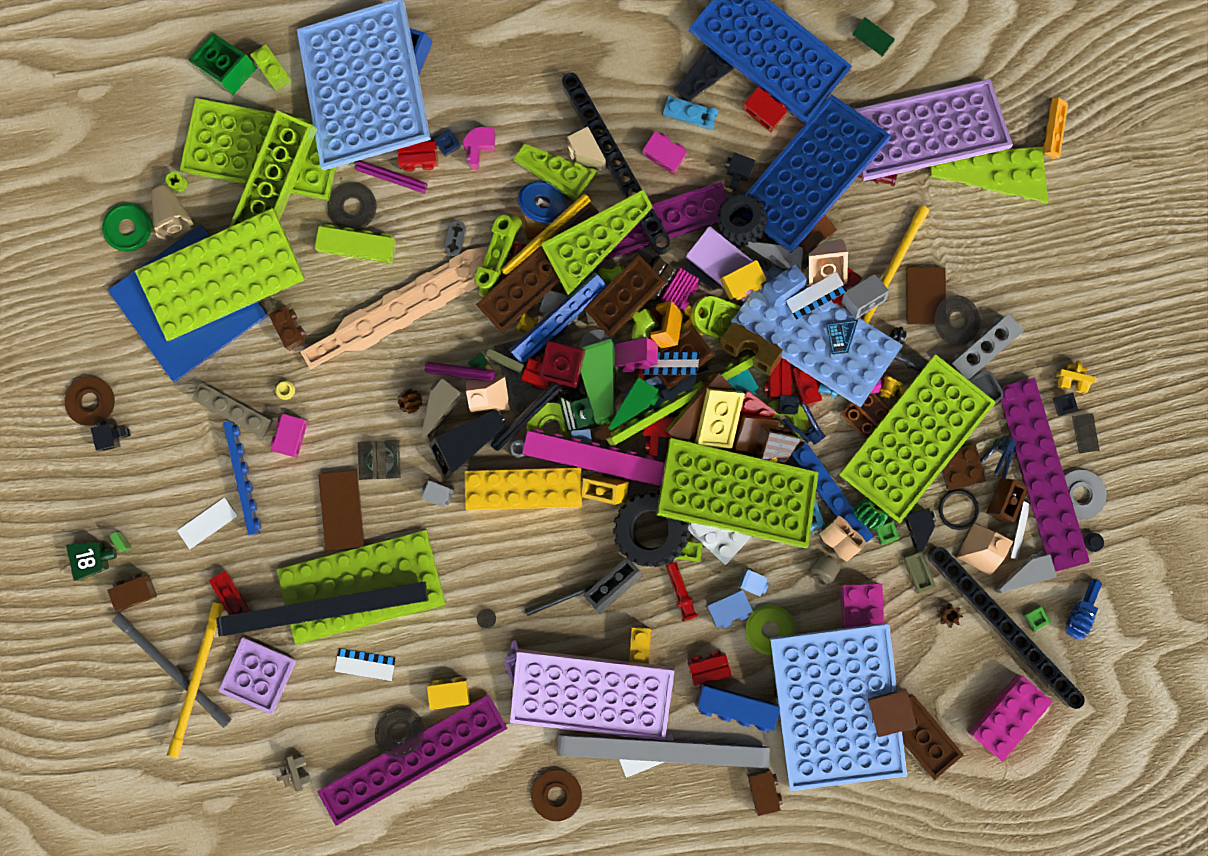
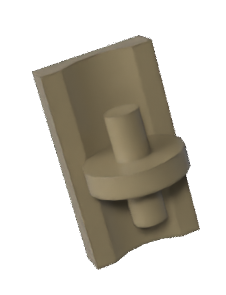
[276,755,312,792]

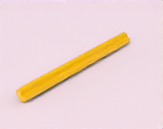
[501,194,591,276]

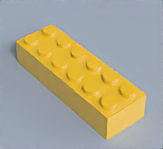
[465,468,582,511]

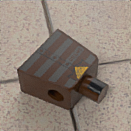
[755,423,800,464]

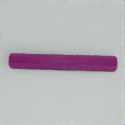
[355,160,428,193]
[424,362,495,381]

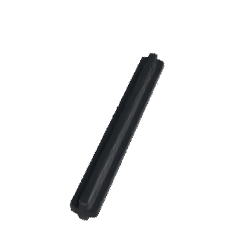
[491,382,561,451]

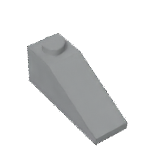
[744,242,803,271]
[995,552,1057,593]

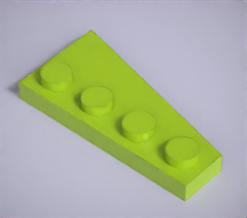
[514,144,598,201]

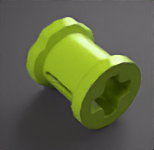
[165,171,188,193]

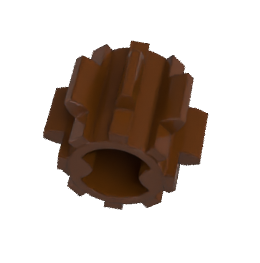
[397,388,422,414]
[937,603,963,628]

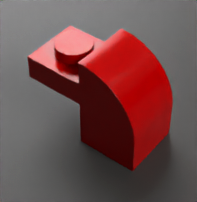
[642,417,675,457]

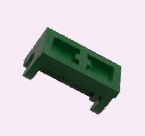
[852,17,895,57]

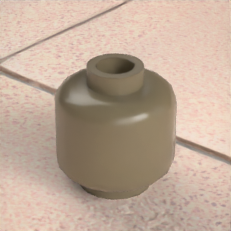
[811,555,840,585]

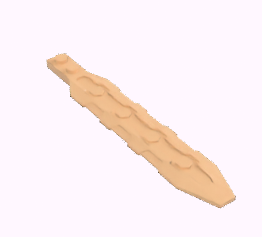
[301,246,509,369]

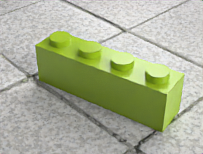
[315,224,396,264]

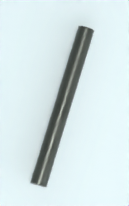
[525,580,598,616]

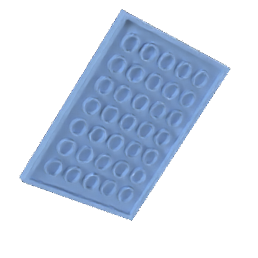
[297,0,431,170]
[770,622,907,791]

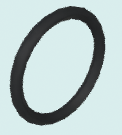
[939,490,979,530]

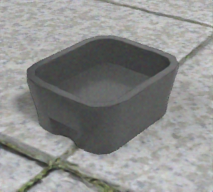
[969,370,1003,402]

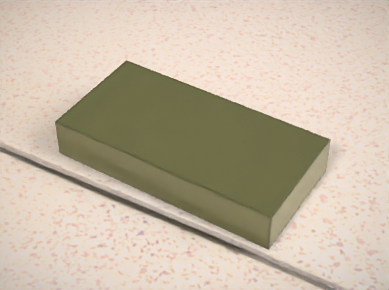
[486,349,525,374]
[903,551,936,594]

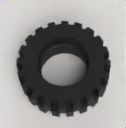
[613,492,690,567]

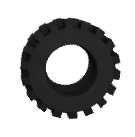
[717,192,768,245]

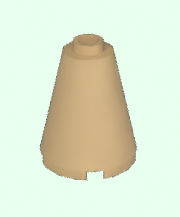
[151,184,193,239]

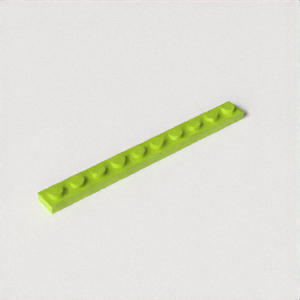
[606,353,756,445]

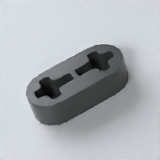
[444,220,466,257]

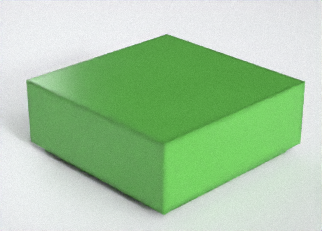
[875,521,899,545]
[110,532,132,552]
[1023,605,1051,632]

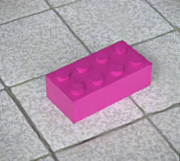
[840,583,884,628]
[967,674,1053,762]

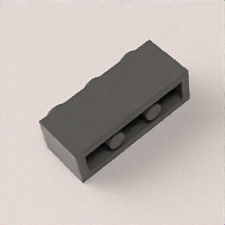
[583,557,643,614]

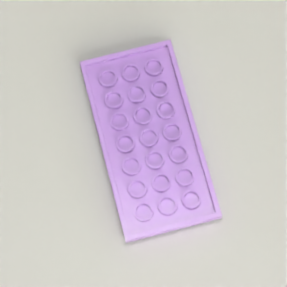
[854,79,1013,181]
[510,649,674,741]

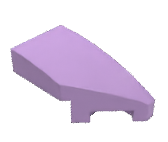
[505,640,519,683]

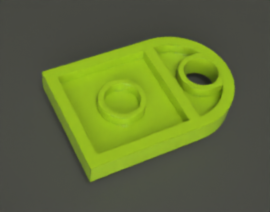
[691,296,741,340]

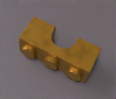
[720,322,783,376]

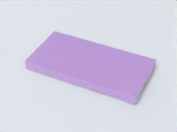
[685,226,769,303]

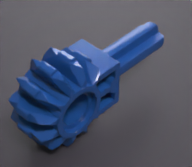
[1065,579,1102,640]

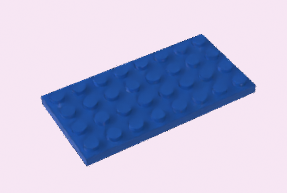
[688,0,852,124]
[738,94,891,254]

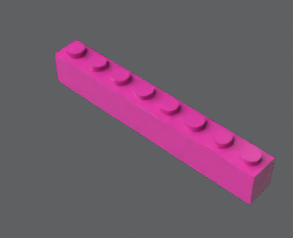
[522,429,665,487]

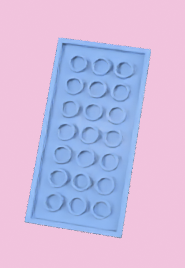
[730,265,902,407]

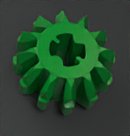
[854,497,887,530]

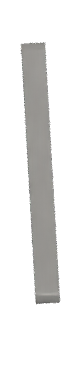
[557,734,770,768]

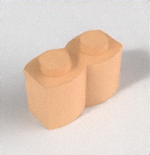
[820,516,866,561]

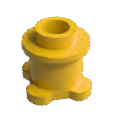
[516,313,539,333]
[879,376,903,400]

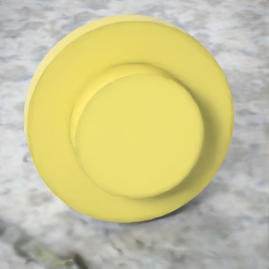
[276,381,295,400]

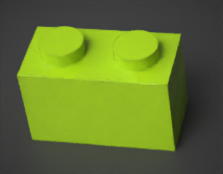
[250,44,292,92]

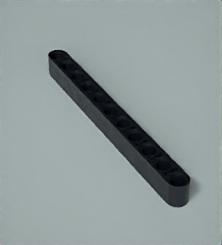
[562,72,670,255]
[928,547,1085,709]
[216,581,429,637]

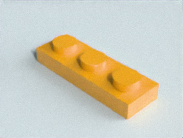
[1043,97,1068,158]

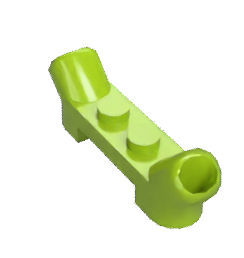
[475,214,522,297]
[598,263,658,340]

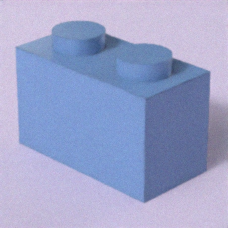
[762,264,807,308]
[706,590,753,629]

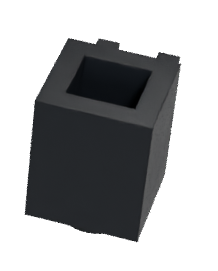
[725,152,756,191]
[91,421,131,452]

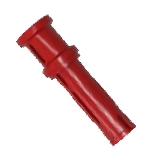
[665,562,699,622]

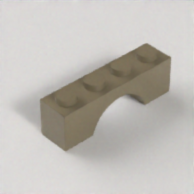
[192,383,273,438]

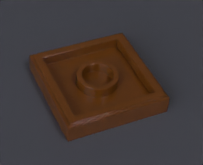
[732,415,780,454]
[868,688,917,737]

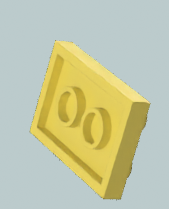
[695,388,745,449]

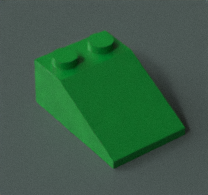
[188,33,257,95]
[608,378,660,432]

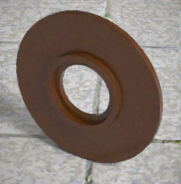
[65,377,115,426]
[531,770,582,821]

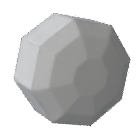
[509,439,525,458]

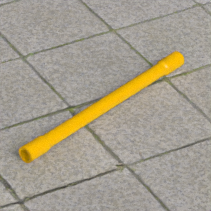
[860,205,929,324]
[167,602,224,758]

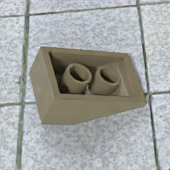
[421,379,464,441]

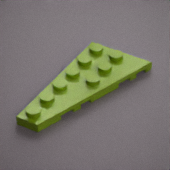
[929,147,1049,204]
[541,190,653,296]

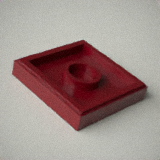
[539,340,586,388]

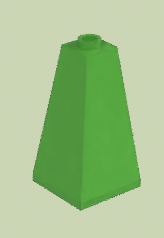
[581,339,616,425]

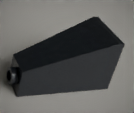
[429,409,505,479]

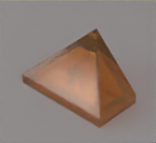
[521,210,550,240]

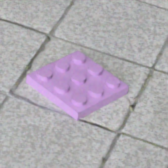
[218,637,297,715]

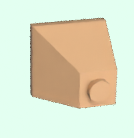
[808,239,848,287]
[466,375,510,415]
[956,524,1013,576]

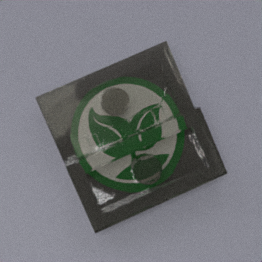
[358,440,401,480]

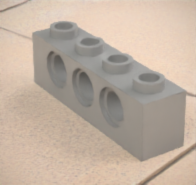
[949,314,1024,380]

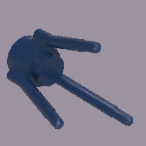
[783,402,826,445]
[980,436,1017,479]

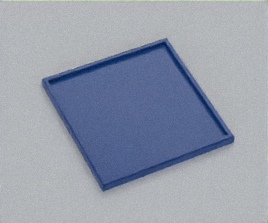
[108,224,268,382]

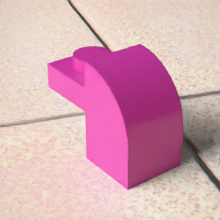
[463,127,495,169]

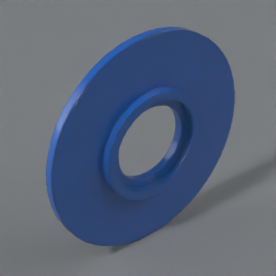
[518,181,567,223]

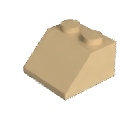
[566,127,606,171]

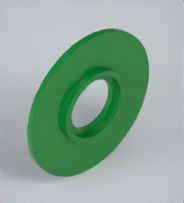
[102,203,152,252]

